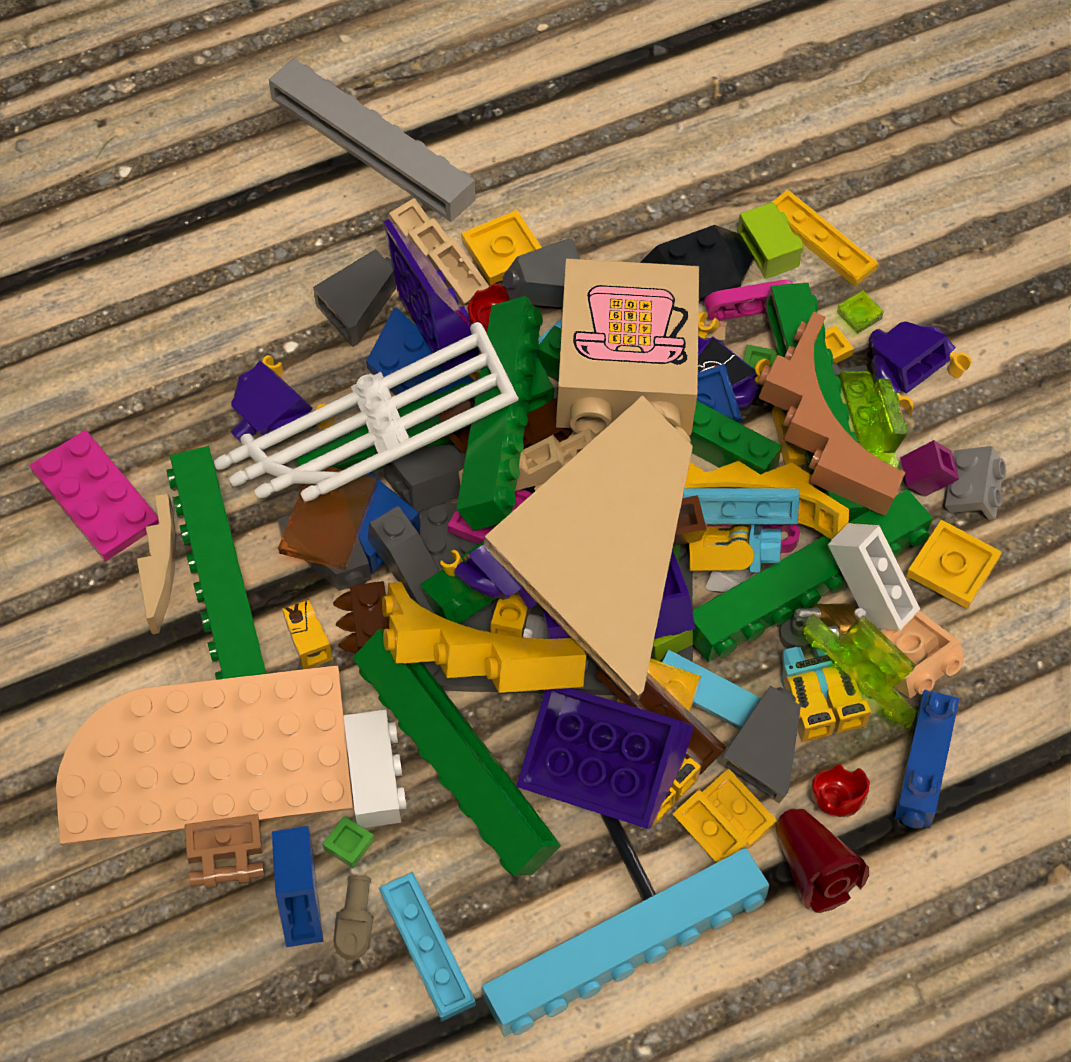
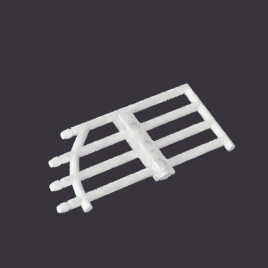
[213,322,519,502]

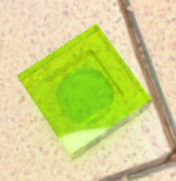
[837,290,884,334]

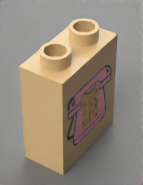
[556,258,699,436]

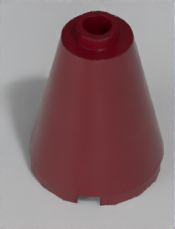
[776,809,869,913]

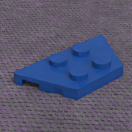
[366,307,475,403]

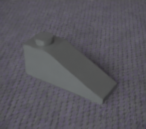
[368,506,439,614]

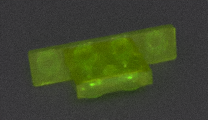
[838,371,908,480]
[802,614,916,729]

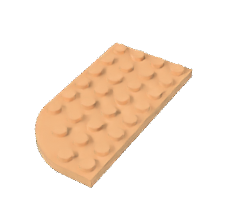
[56,665,354,845]

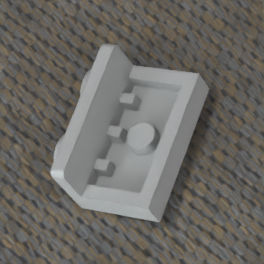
[945,446,1006,520]

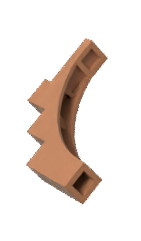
[758,312,906,516]

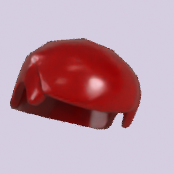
[467,283,510,333]
[811,764,870,817]

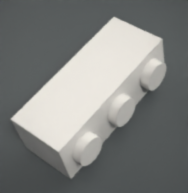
[828,523,920,631]
[343,709,407,828]

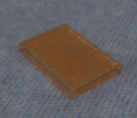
[278,467,378,570]

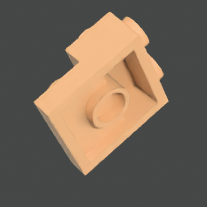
[860,611,964,699]

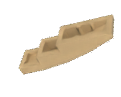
[388,198,490,305]
[458,428,596,491]
[137,493,176,634]

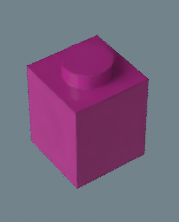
[900,440,959,497]

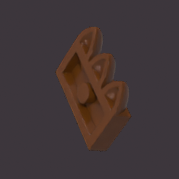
[333,581,389,653]

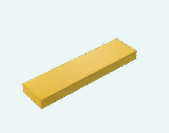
[772,190,878,287]

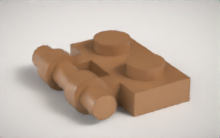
[185,814,265,889]

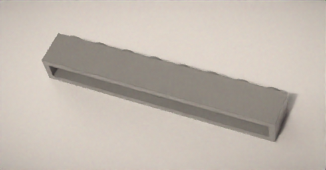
[268,58,476,222]

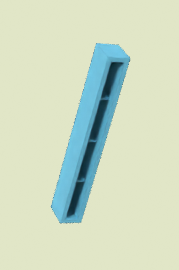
[482,848,769,1037]

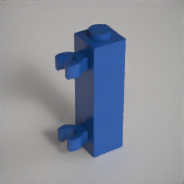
[894,690,960,828]

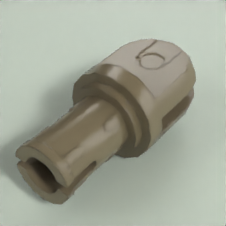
[333,875,373,960]

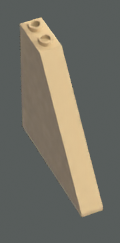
[483,395,693,703]

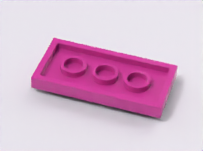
[30,429,159,562]

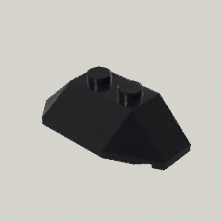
[640,225,754,302]

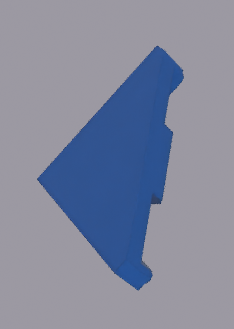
[697,364,743,423]

